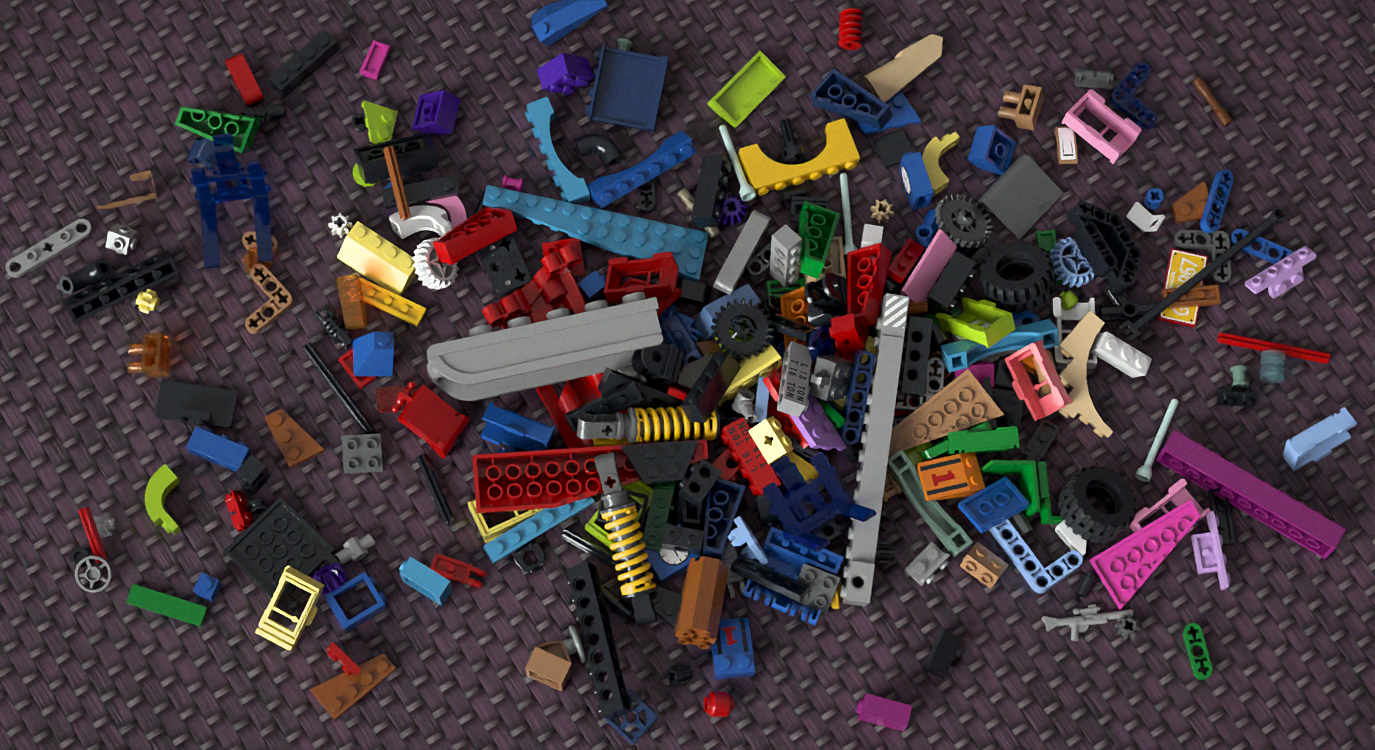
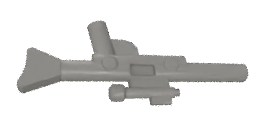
[1042,604,1133,641]

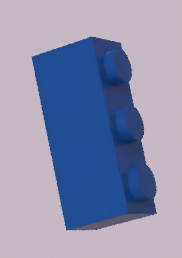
[186,427,251,472]

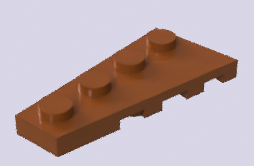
[310,653,397,721]

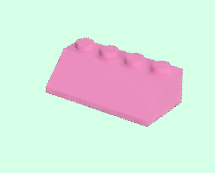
[900,229,957,314]

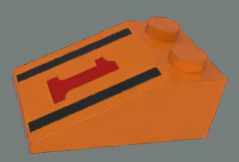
[916,452,985,501]

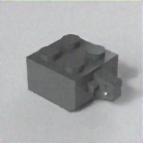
[809,355,853,401]

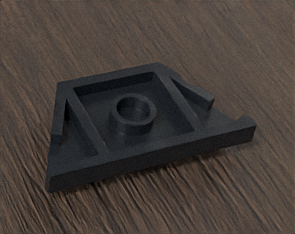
[622,440,697,484]

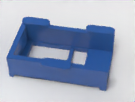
[481,402,555,452]

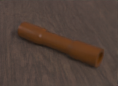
[1192,76,1233,127]

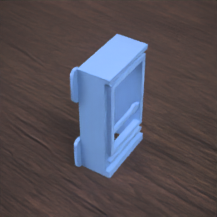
[1282,407,1357,471]

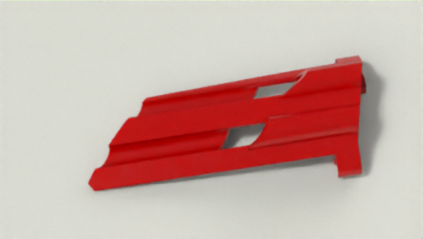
[482,244,634,449]

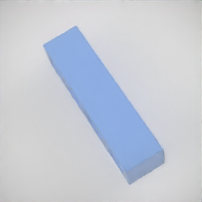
[754,377,770,426]

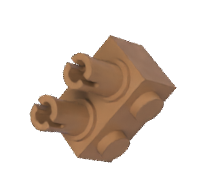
[998,85,1044,130]

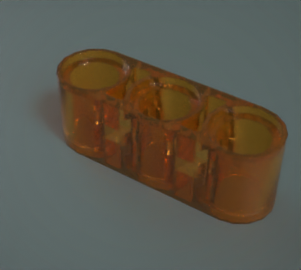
[337,273,368,331]

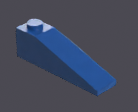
[531,0,609,46]

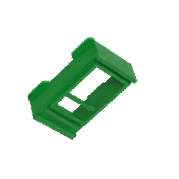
[943,426,1020,456]

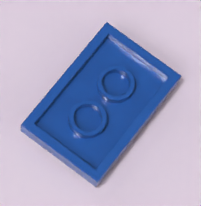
[958,477,1029,534]

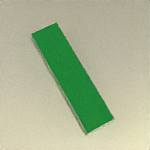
[126,584,208,627]

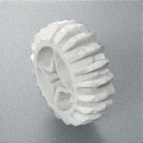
[412,238,459,290]

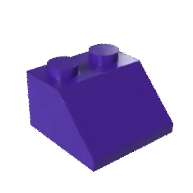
[412,90,460,136]

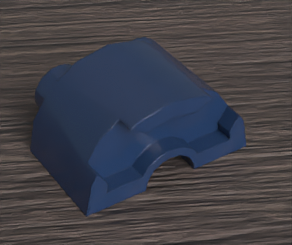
[187,137,230,173]

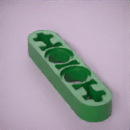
[921,420,993,461]

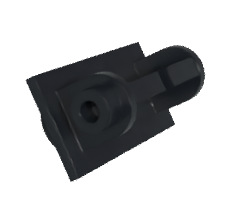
[1216,386,1258,407]

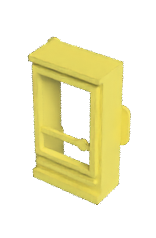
[467,499,544,544]
[255,566,325,651]

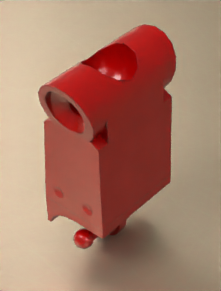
[392,381,471,459]

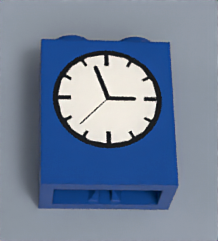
[899,152,934,211]
[641,524,702,584]

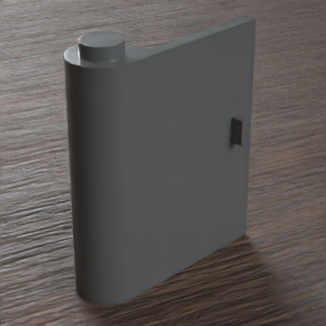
[978,154,1063,240]

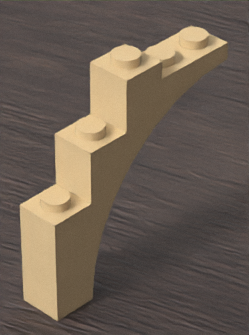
[1058,311,1113,438]

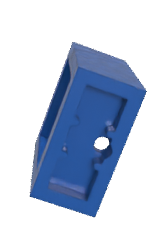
[324,572,387,633]

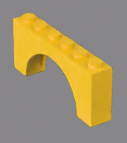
[738,118,860,196]

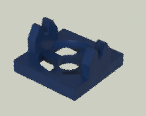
[604,689,660,746]

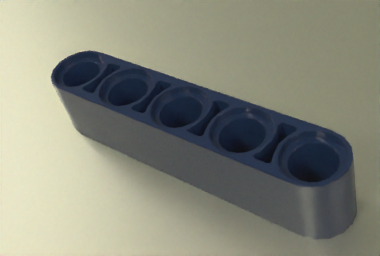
[839,349,875,444]

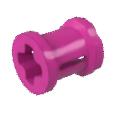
[502,175,524,192]

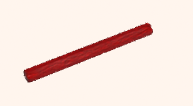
[1217,332,1330,364]

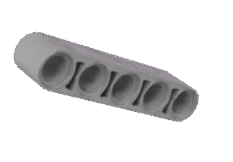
[713,210,771,295]

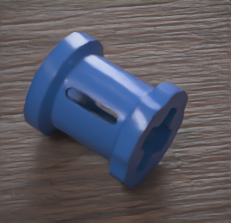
[1144,188,1164,210]

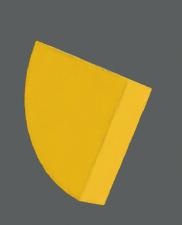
[831,582,842,609]

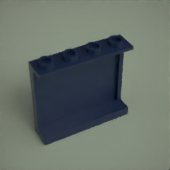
[585,44,669,132]

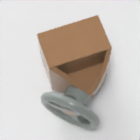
[525,625,586,692]

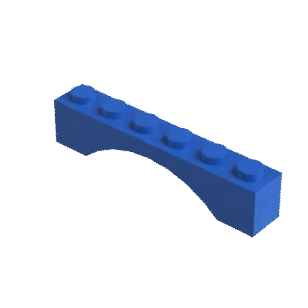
[586,131,697,208]

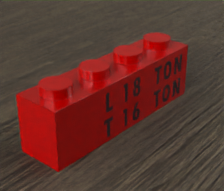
[721,417,781,496]

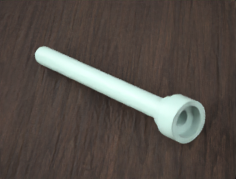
[719,125,756,201]
[840,173,857,259]
[1135,398,1178,482]

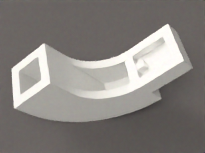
[389,205,453,239]

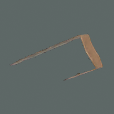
[96,170,158,209]

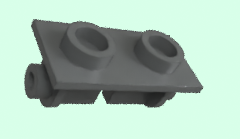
[1074,69,1113,89]

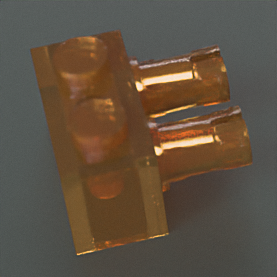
[127,332,171,378]

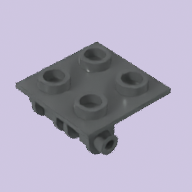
[342,433,383,474]
[790,563,841,614]

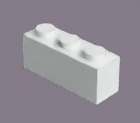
[1090,332,1152,378]

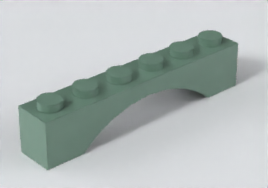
[887,449,973,558]

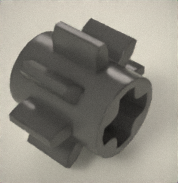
[1115,615,1140,640]

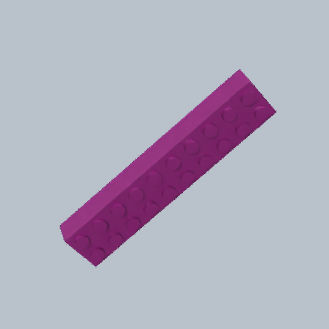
[1155,430,1346,559]

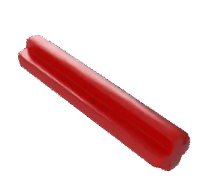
[78,506,107,563]

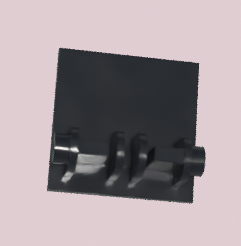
[991,388,1024,430]

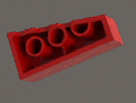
[433,206,518,265]
[847,243,892,329]

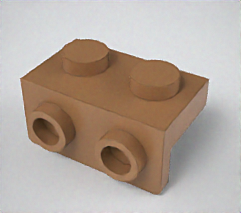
[960,542,1009,588]

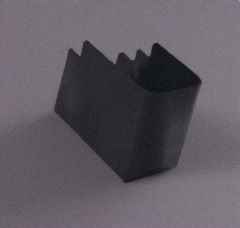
[808,299,847,340]

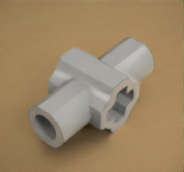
[335,533,375,565]

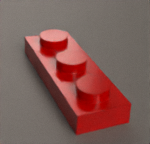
[887,238,925,284]

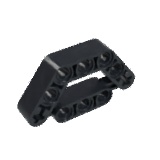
[1067,201,1142,295]

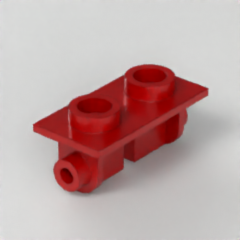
[225,490,253,532]

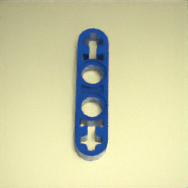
[1200,169,1234,234]
[1230,229,1294,264]

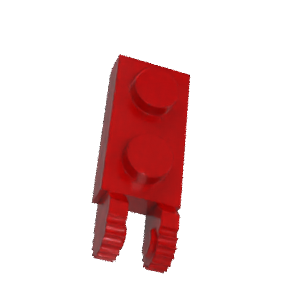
[430,553,487,588]

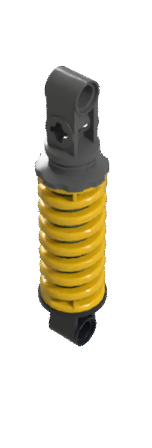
[577,407,744,444]
[594,452,658,627]

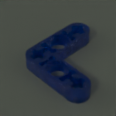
[1110,62,1158,129]

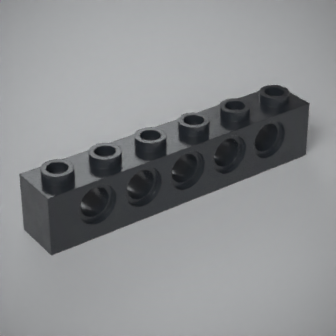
[63,250,179,324]

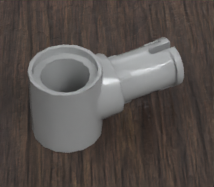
[731,388,757,424]

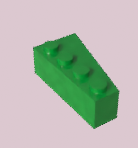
[175,106,262,154]
[799,201,840,279]

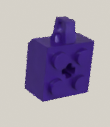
[537,53,594,95]

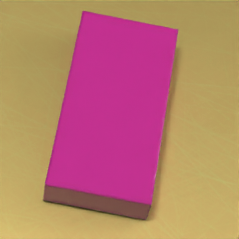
[360,40,391,80]

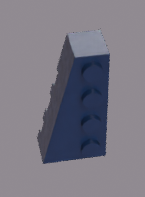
[809,68,893,130]
[703,478,746,562]

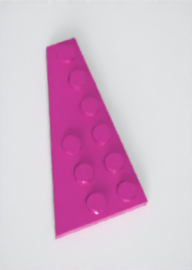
[1089,500,1201,611]

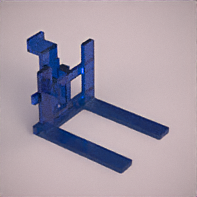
[190,133,273,269]
[763,452,877,552]

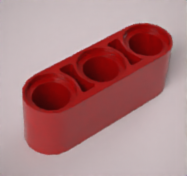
[224,53,264,106]

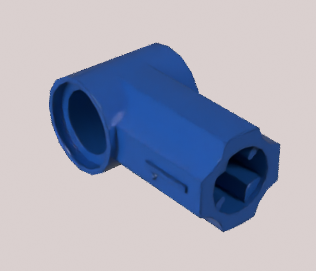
[916,209,939,248]

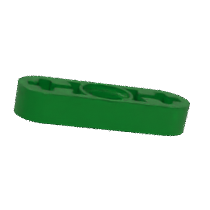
[1183,623,1213,680]

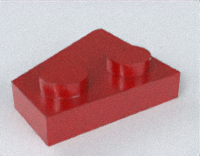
[326,642,361,676]

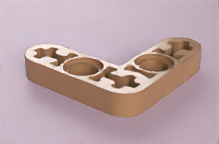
[245,264,293,334]

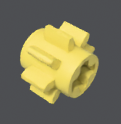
[136,289,160,314]

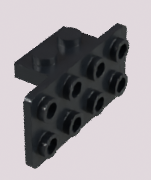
[155,381,238,428]

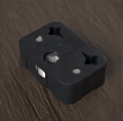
[478,234,531,299]

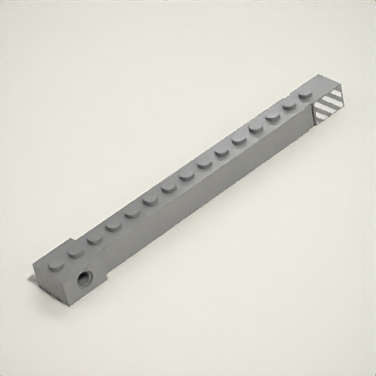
[840,293,909,607]

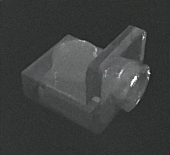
[93,512,115,537]

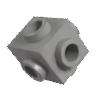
[105,223,138,255]

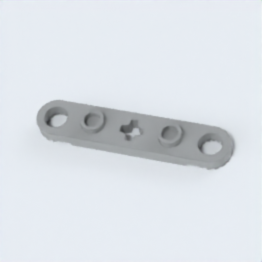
[5,219,92,278]

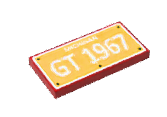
[1157,248,1208,328]

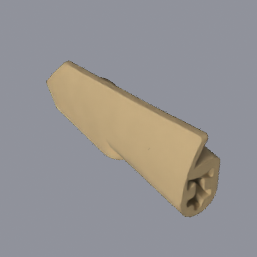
[863,34,943,103]

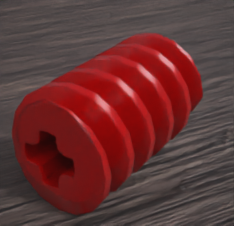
[838,8,863,50]

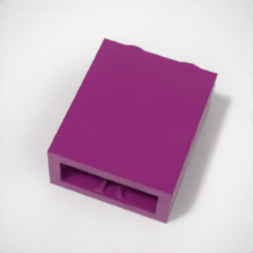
[856,693,912,732]

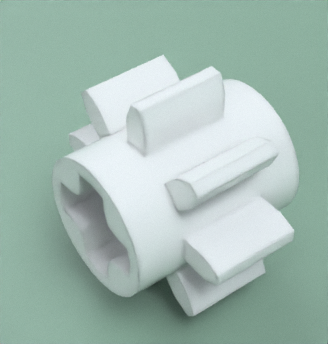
[328,213,353,238]

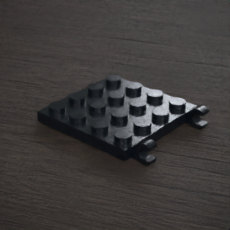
[224,497,341,612]

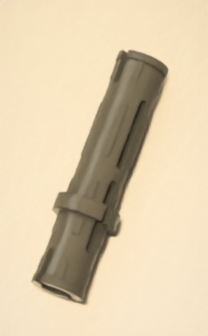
[678,188,721,239]

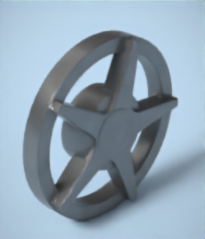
[75,556,112,593]

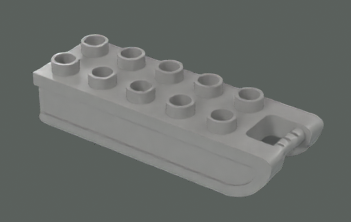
[427,292,663,401]

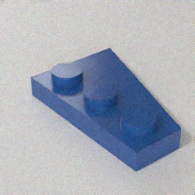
[854,91,921,135]

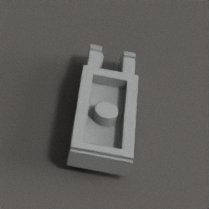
[722,542,745,598]

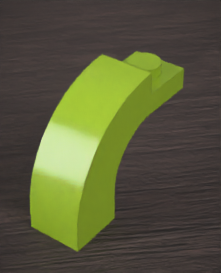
[145,464,181,536]

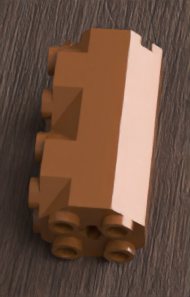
[675,556,729,649]

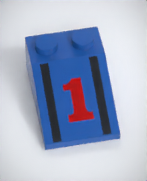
[711,617,755,680]

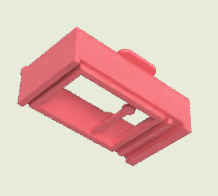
[1004,340,1073,421]

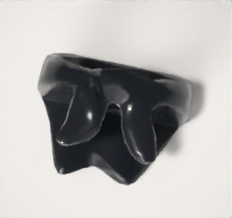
[514,540,546,573]

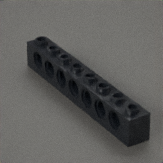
[567,561,632,720]

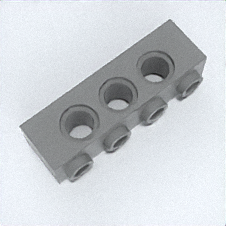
[769,224,802,287]

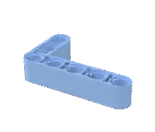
[989,519,1083,593]

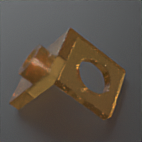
[243,247,273,273]

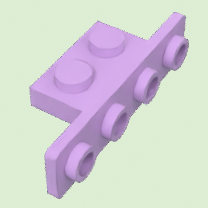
[1245,246,1317,299]
[1191,511,1231,590]

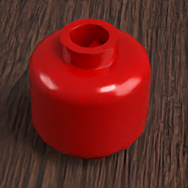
[704,691,734,717]

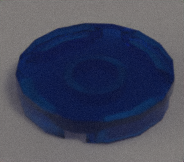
[809,326,835,363]

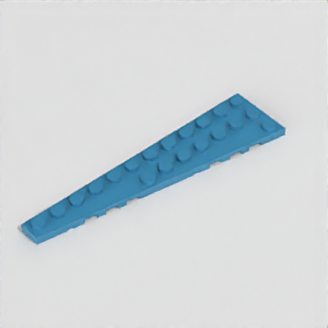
[483,185,709,282]

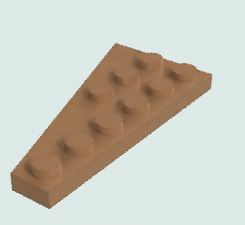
[889,369,1004,456]

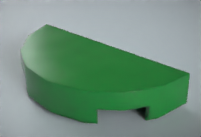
[819,400,845,429]

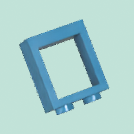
[399,556,453,606]

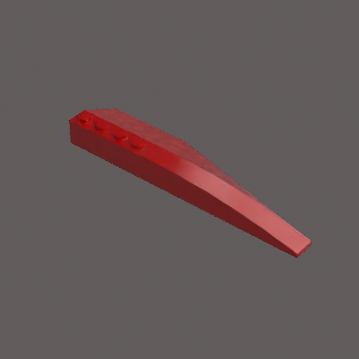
[472,439,708,513]

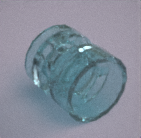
[1260,350,1286,383]

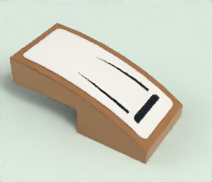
[1055,127,1078,164]

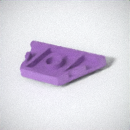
[790,395,847,451]

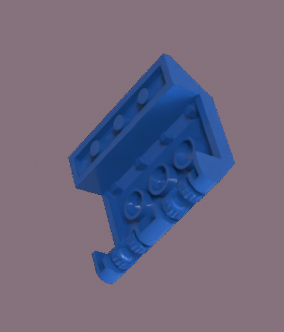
[742,527,844,625]

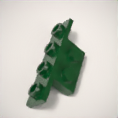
[642,482,676,552]

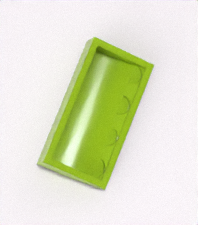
[707,51,786,128]

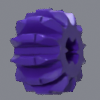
[720,193,747,227]
[312,563,347,594]

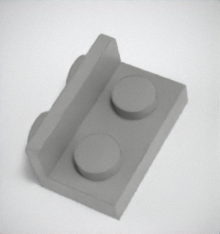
[905,542,950,586]

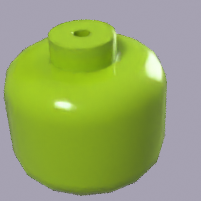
[1058,290,1078,310]

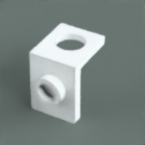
[1127,202,1165,232]

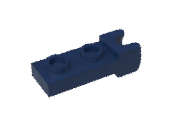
[660,313,704,368]

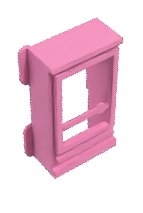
[1061,89,1141,164]
[1129,479,1210,534]

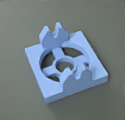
[728,516,769,565]

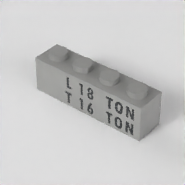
[777,341,814,418]

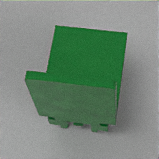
[980,460,1064,525]

